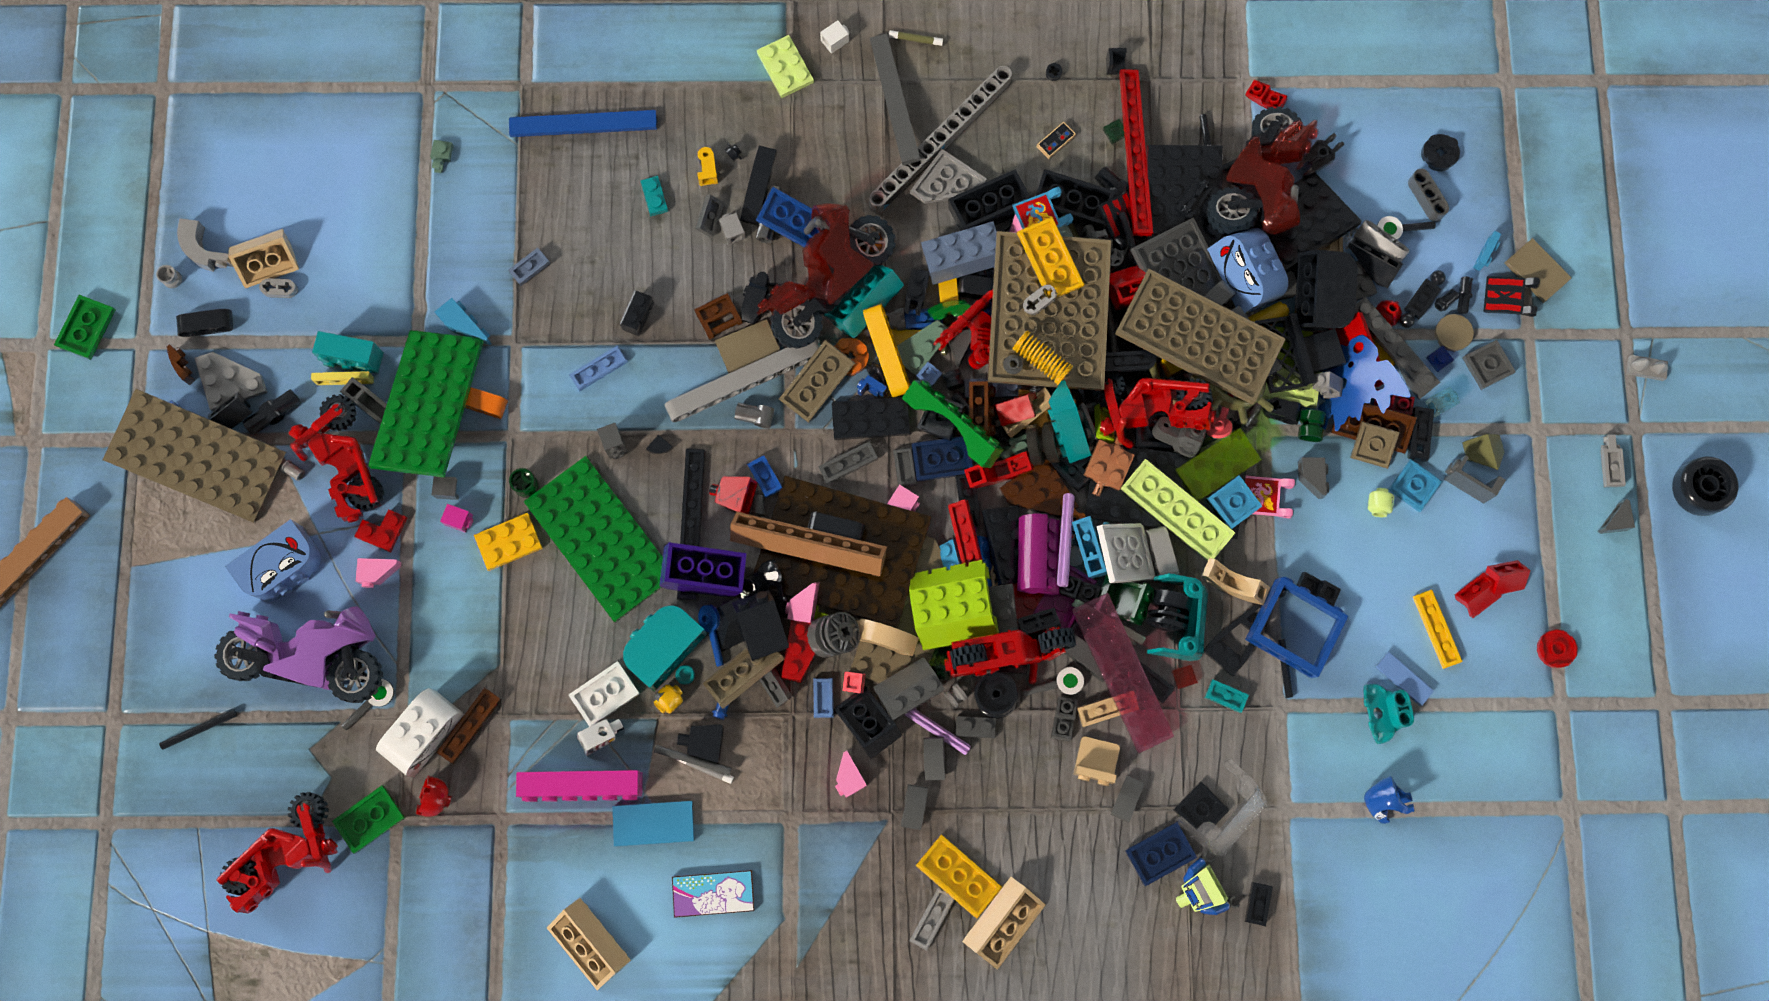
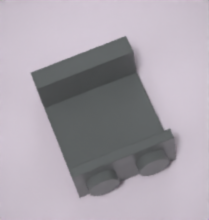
[1444,455,1506,504]

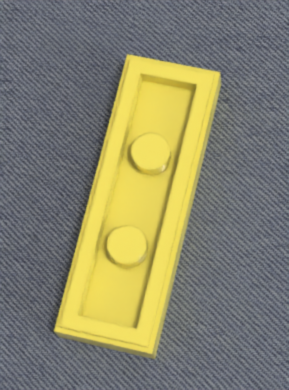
[311,371,374,386]

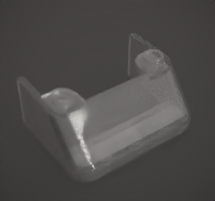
[1174,759,1267,856]

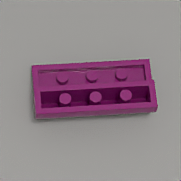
[1017,514,1060,596]

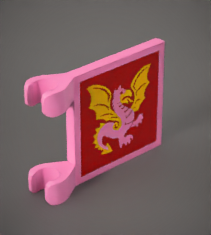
[1245,476,1295,519]

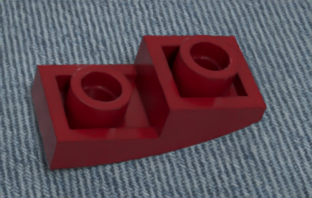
[1374,389,1415,416]

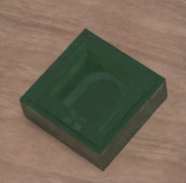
[1103,119,1125,144]

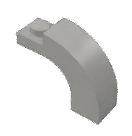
[177,219,233,272]

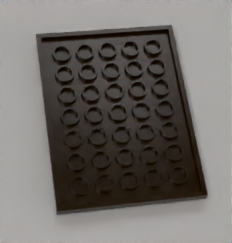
[750,476,932,628]

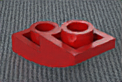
[1245,80,1288,109]

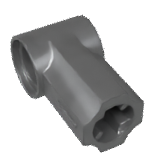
[734,403,775,429]

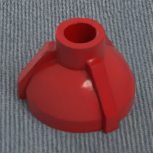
[1376,300,1402,327]

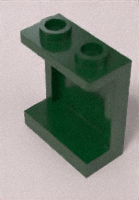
[1094,574,1155,626]

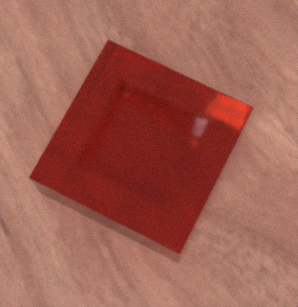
[1172,665,1198,690]

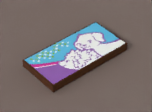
[672,870,755,918]

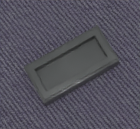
[893,447,917,487]

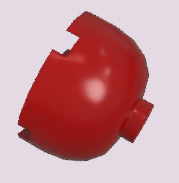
[416,775,451,817]

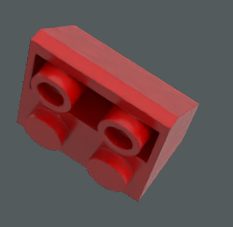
[1109,265,1146,311]

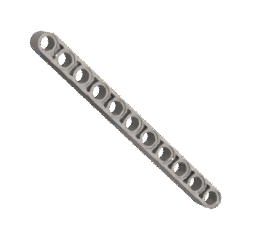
[869,66,1012,213]

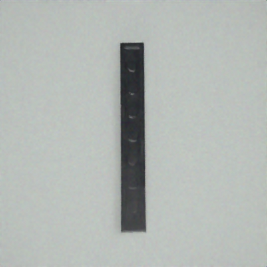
[677,449,705,601]

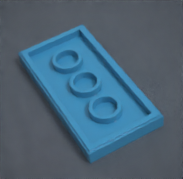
[612,801,694,847]

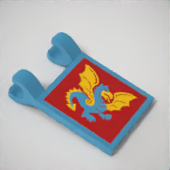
[1012,187,1073,229]

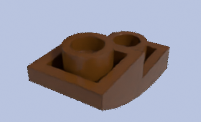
[167,344,195,385]

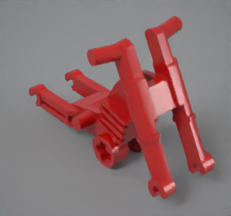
[933,289,993,370]

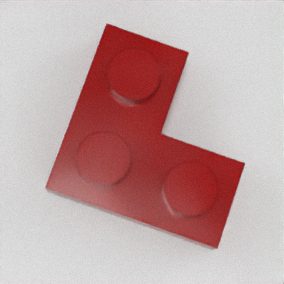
[354,509,407,553]

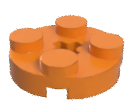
[834,338,869,376]

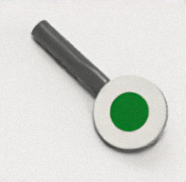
[1022,667,1084,696]
[341,679,394,731]

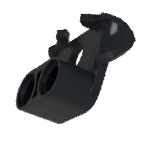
[740,560,788,618]

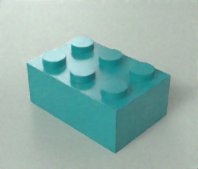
[312,331,384,374]

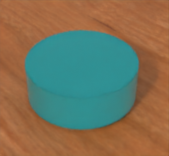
[675,665,695,685]

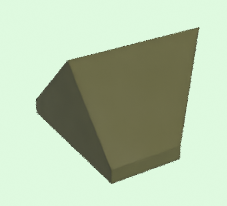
[1462,434,1505,470]

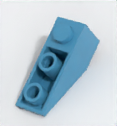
[435,298,492,345]

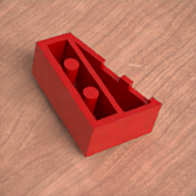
[781,620,816,683]

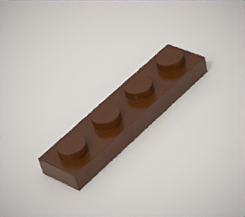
[436,687,502,764]

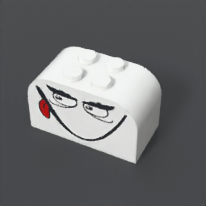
[376,688,464,777]

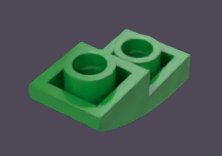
[927,300,970,320]

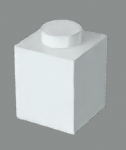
[820,21,850,54]

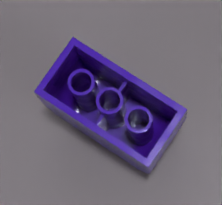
[659,542,747,597]

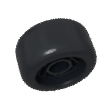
[1672,456,1739,516]

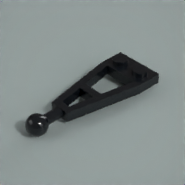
[1203,587,1287,677]

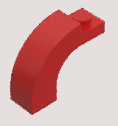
[964,451,1034,488]

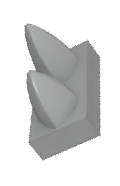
[1626,355,1668,381]

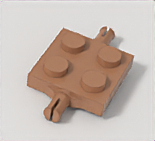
[1084,437,1134,497]

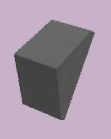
[949,329,972,367]
[1597,499,1635,534]

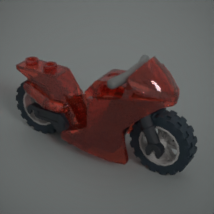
[1207,107,1319,235]
[756,203,896,349]

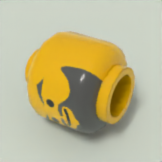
[653,684,683,714]

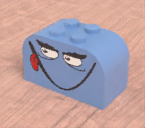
[1207,228,1288,314]
[225,519,321,601]

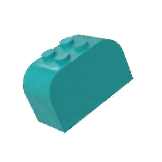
[623,606,707,691]

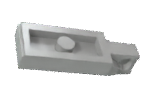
[1600,435,1626,487]

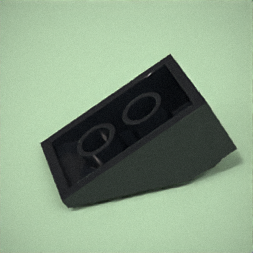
[834,686,903,759]

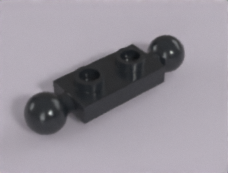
[1399,270,1446,328]

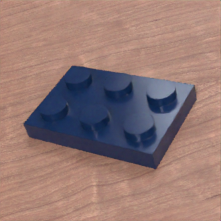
[912,437,973,482]
[1125,822,1197,886]

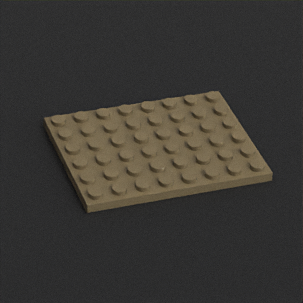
[988,231,1111,391]

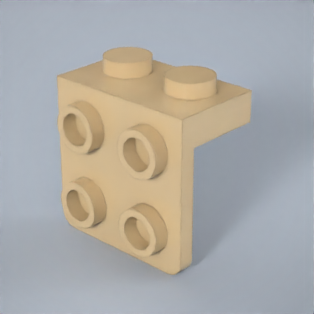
[1073,737,1120,786]

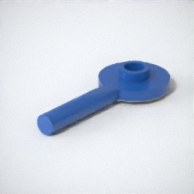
[698,605,724,667]

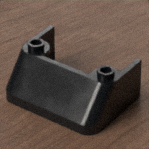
[1105,343,1156,373]

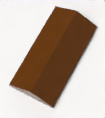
[1331,403,1417,454]

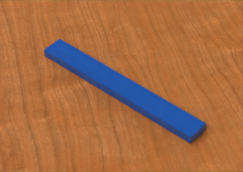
[509,110,657,137]

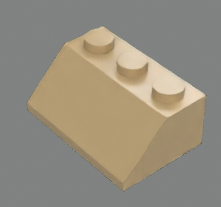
[228,229,299,289]

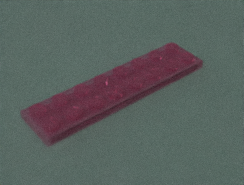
[1072,593,1174,753]

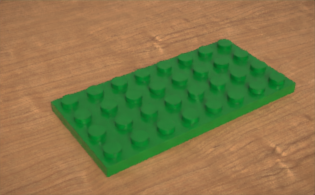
[368,330,484,478]
[523,456,663,623]

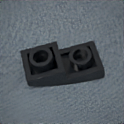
[1059,576,1101,606]

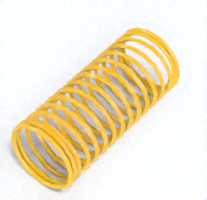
[1013,330,1073,385]

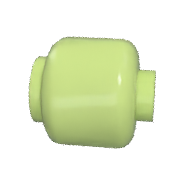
[1367,488,1394,518]

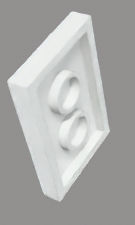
[569,661,640,727]

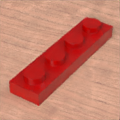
[948,499,982,567]

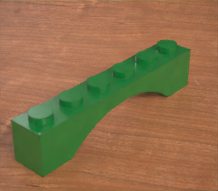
[902,380,1004,468]

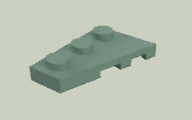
[897,320,947,375]

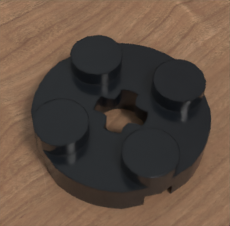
[1421,134,1460,171]

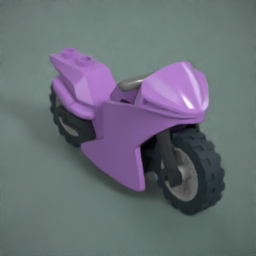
[214,606,383,703]

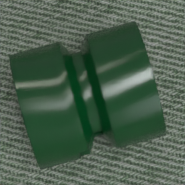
[1298,409,1326,442]
[509,468,539,498]

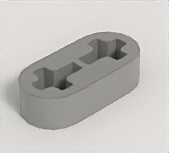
[259,278,298,298]
[1023,285,1057,315]

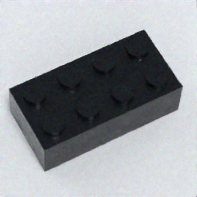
[948,169,1031,231]
[1035,169,1115,231]

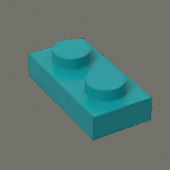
[640,176,668,216]
[1204,679,1249,713]

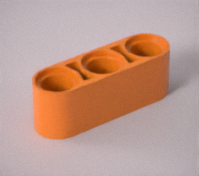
[465,387,508,419]

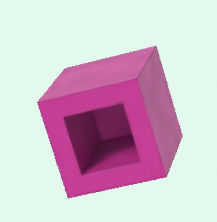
[440,504,473,533]

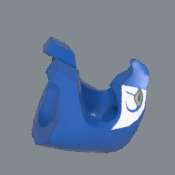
[1364,775,1415,824]

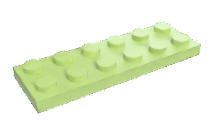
[1120,459,1235,561]

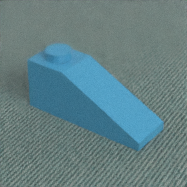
[1072,516,1107,579]

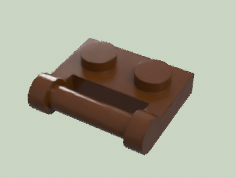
[694,293,743,340]

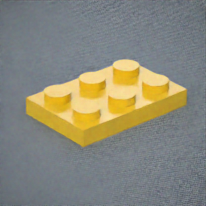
[474,513,543,571]

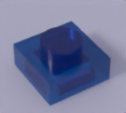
[1426,346,1454,372]

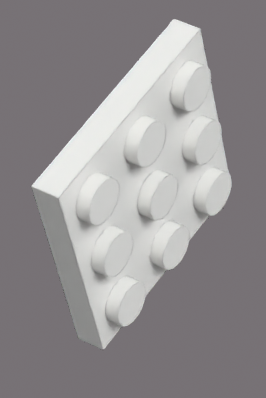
[1097,523,1155,583]

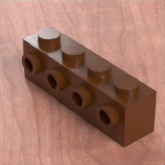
[969,381,996,459]

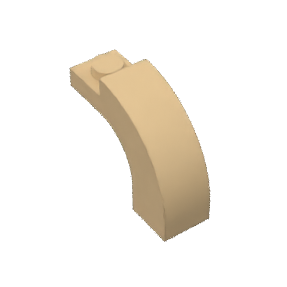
[1202,558,1270,605]
[856,619,919,656]

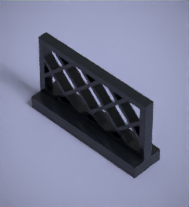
[1252,313,1316,393]

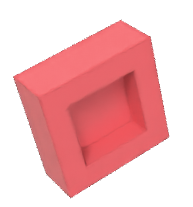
[843,671,866,693]

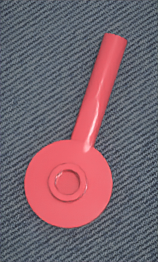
[1206,394,1234,438]

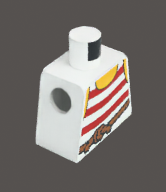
[577,719,624,756]

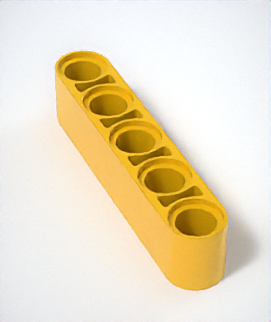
[863,304,910,398]

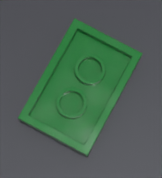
[54,295,116,360]
[332,785,406,854]

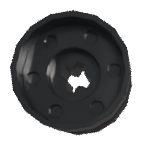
[1146,590,1193,632]

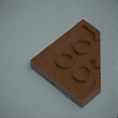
[999,459,1079,518]

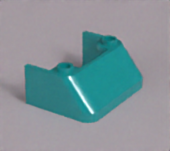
[1147,573,1208,661]

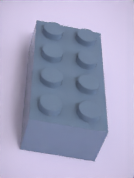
[921,222,997,285]

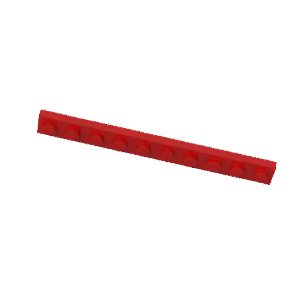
[1119,69,1153,236]

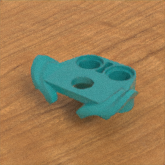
[1363,684,1414,744]

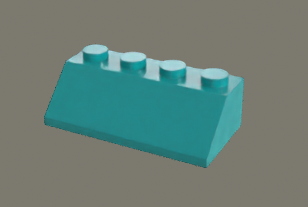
[824,265,904,338]
[1047,380,1091,463]

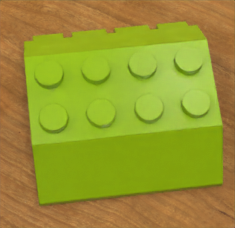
[909,560,999,650]

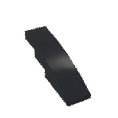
[740,145,777,225]

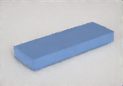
[569,345,628,392]
[1375,652,1434,706]

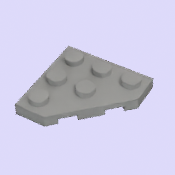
[910,149,987,204]
[195,352,268,411]

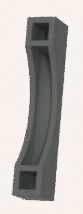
[1355,297,1441,400]
[340,377,387,424]

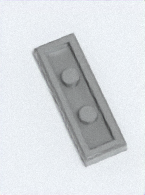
[909,887,954,951]

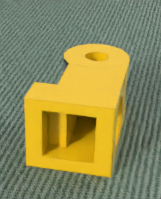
[697,147,718,186]

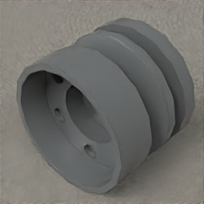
[807,612,860,658]

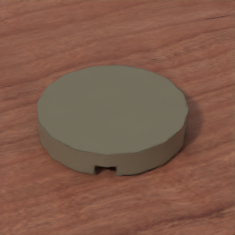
[1434,314,1474,352]

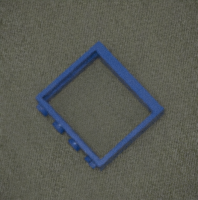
[1245,577,1348,678]

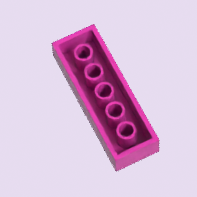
[516,770,643,802]

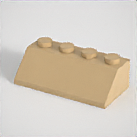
[962,877,1045,970]
[547,898,631,990]

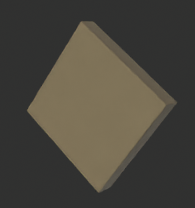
[1350,421,1400,469]

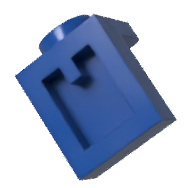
[857,375,887,397]

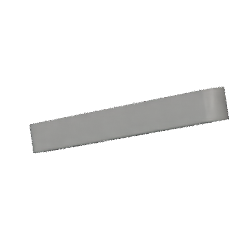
[664,338,821,423]

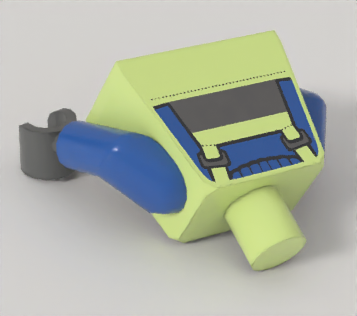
[1176,851,1240,915]

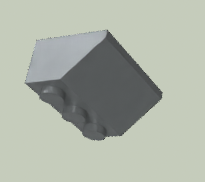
[873,657,945,721]

